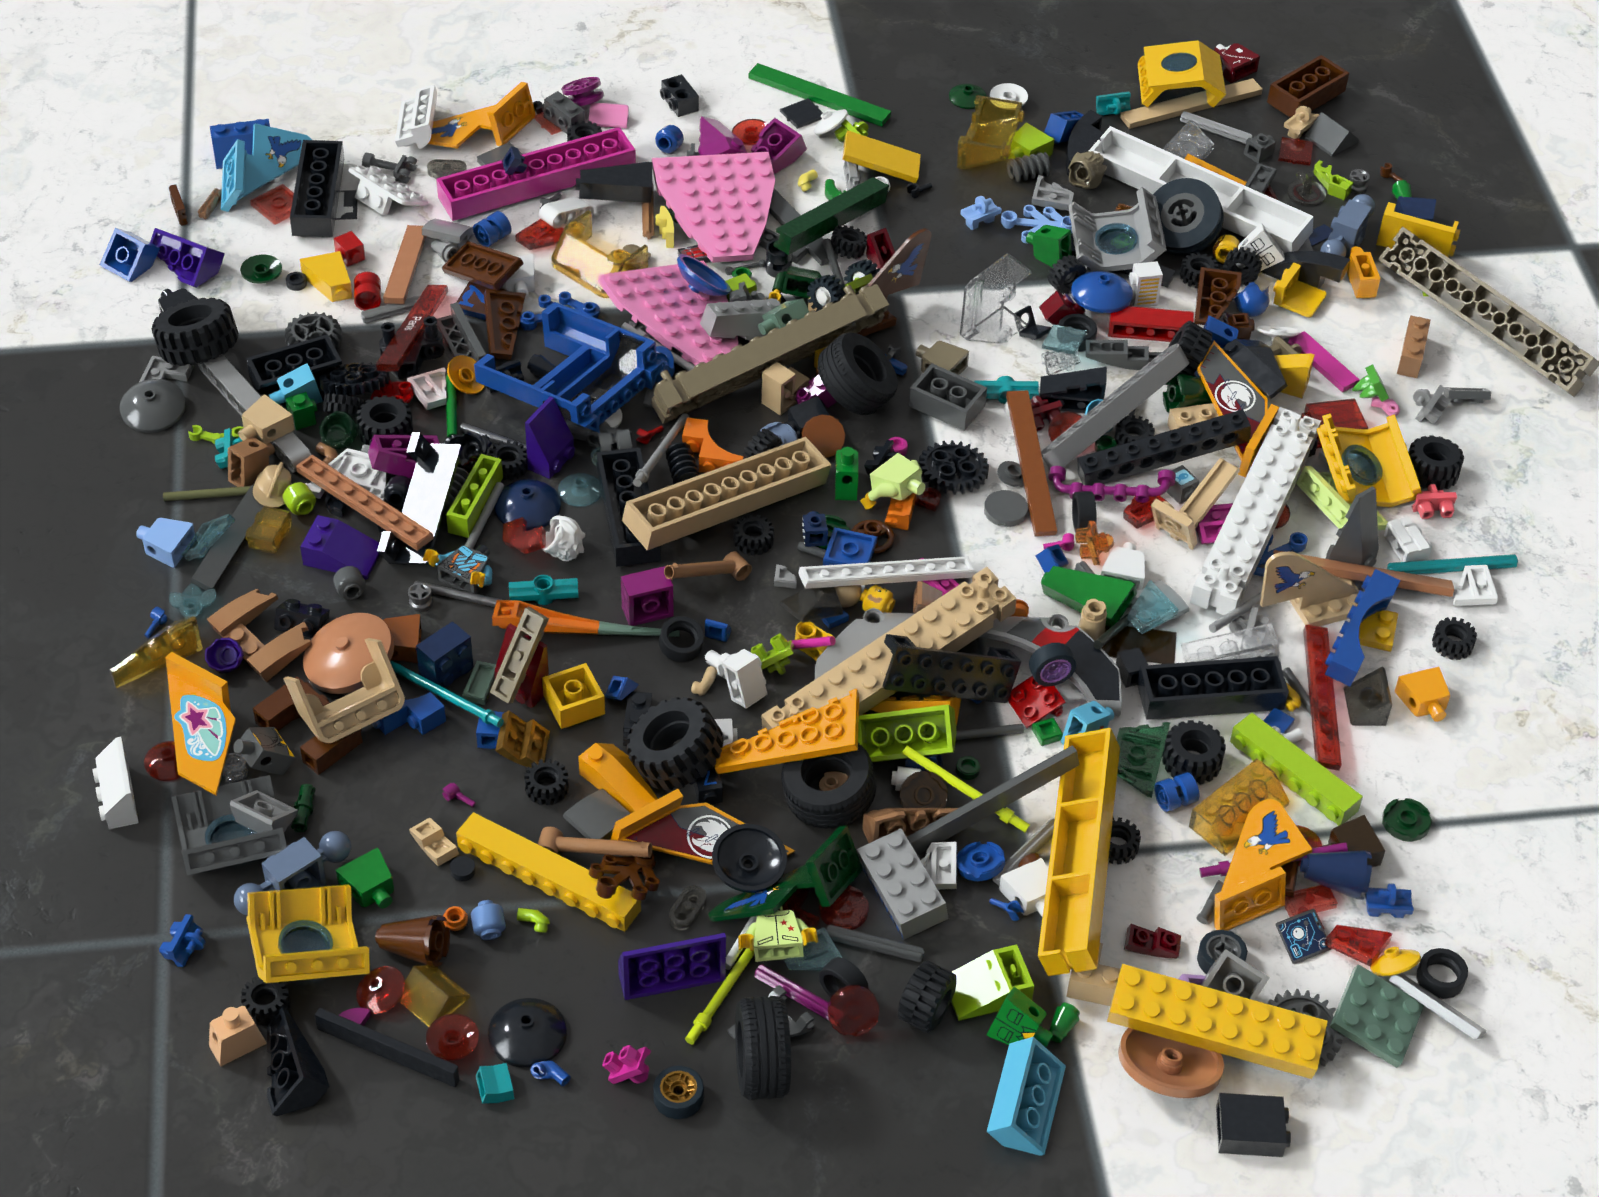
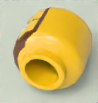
[1213,235,1240,264]

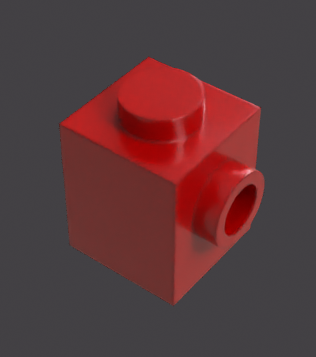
[334,231,365,267]

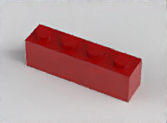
[1108,306,1194,342]

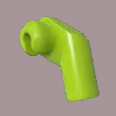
[517,908,550,933]

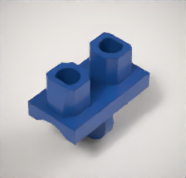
[1365,883,1414,918]
[159,914,206,967]

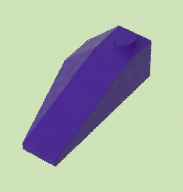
[150,228,225,288]

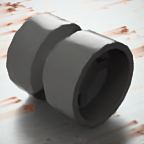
[598,429,632,452]

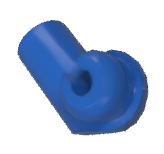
[530,1061,571,1086]

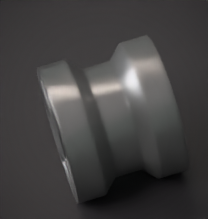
[1350,169,1370,194]
[408,583,432,612]

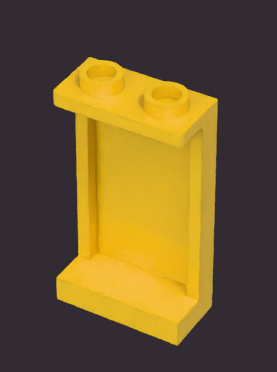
[1376,202,1461,258]

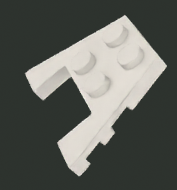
[305,448,388,501]

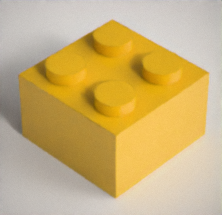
[542,663,605,729]

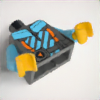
[423,545,493,594]

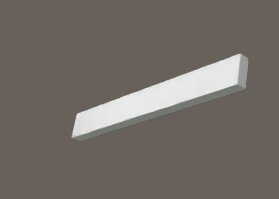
[798,556,976,589]

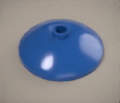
[677,254,731,296]
[1071,271,1133,313]

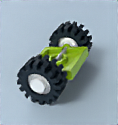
[807,259,881,312]

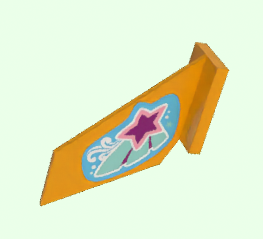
[165,652,236,796]

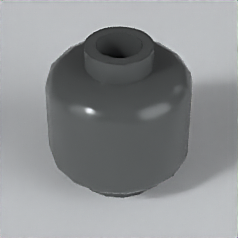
[333,566,366,600]

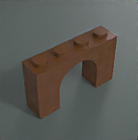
[253,676,362,775]

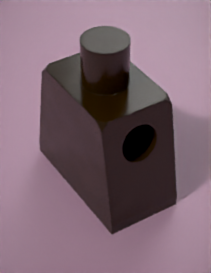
[1321,815,1385,867]

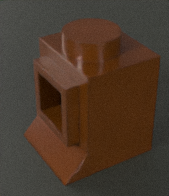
[1222,311,1255,340]

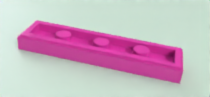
[1288,331,1360,392]

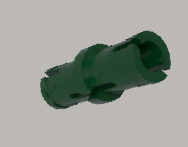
[291,784,316,832]

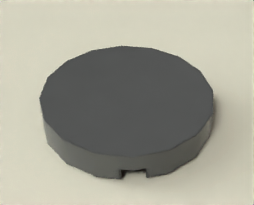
[984,490,1028,527]

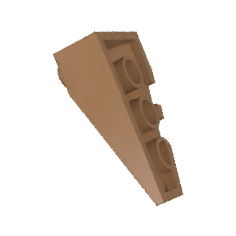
[862,808,958,843]

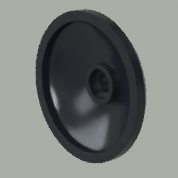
[712,824,787,893]
[488,998,567,1068]

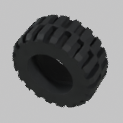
[151,298,239,366]
[627,697,723,790]

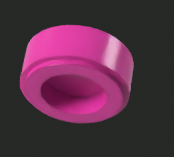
[889,437,908,456]

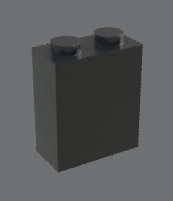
[1216,1093,1291,1157]

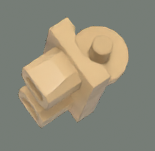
[1284,106,1319,140]

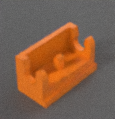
[885,493,917,530]

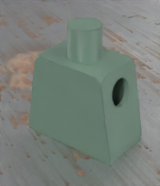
[758,299,809,335]

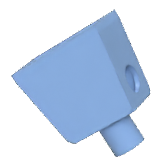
[136,518,196,568]

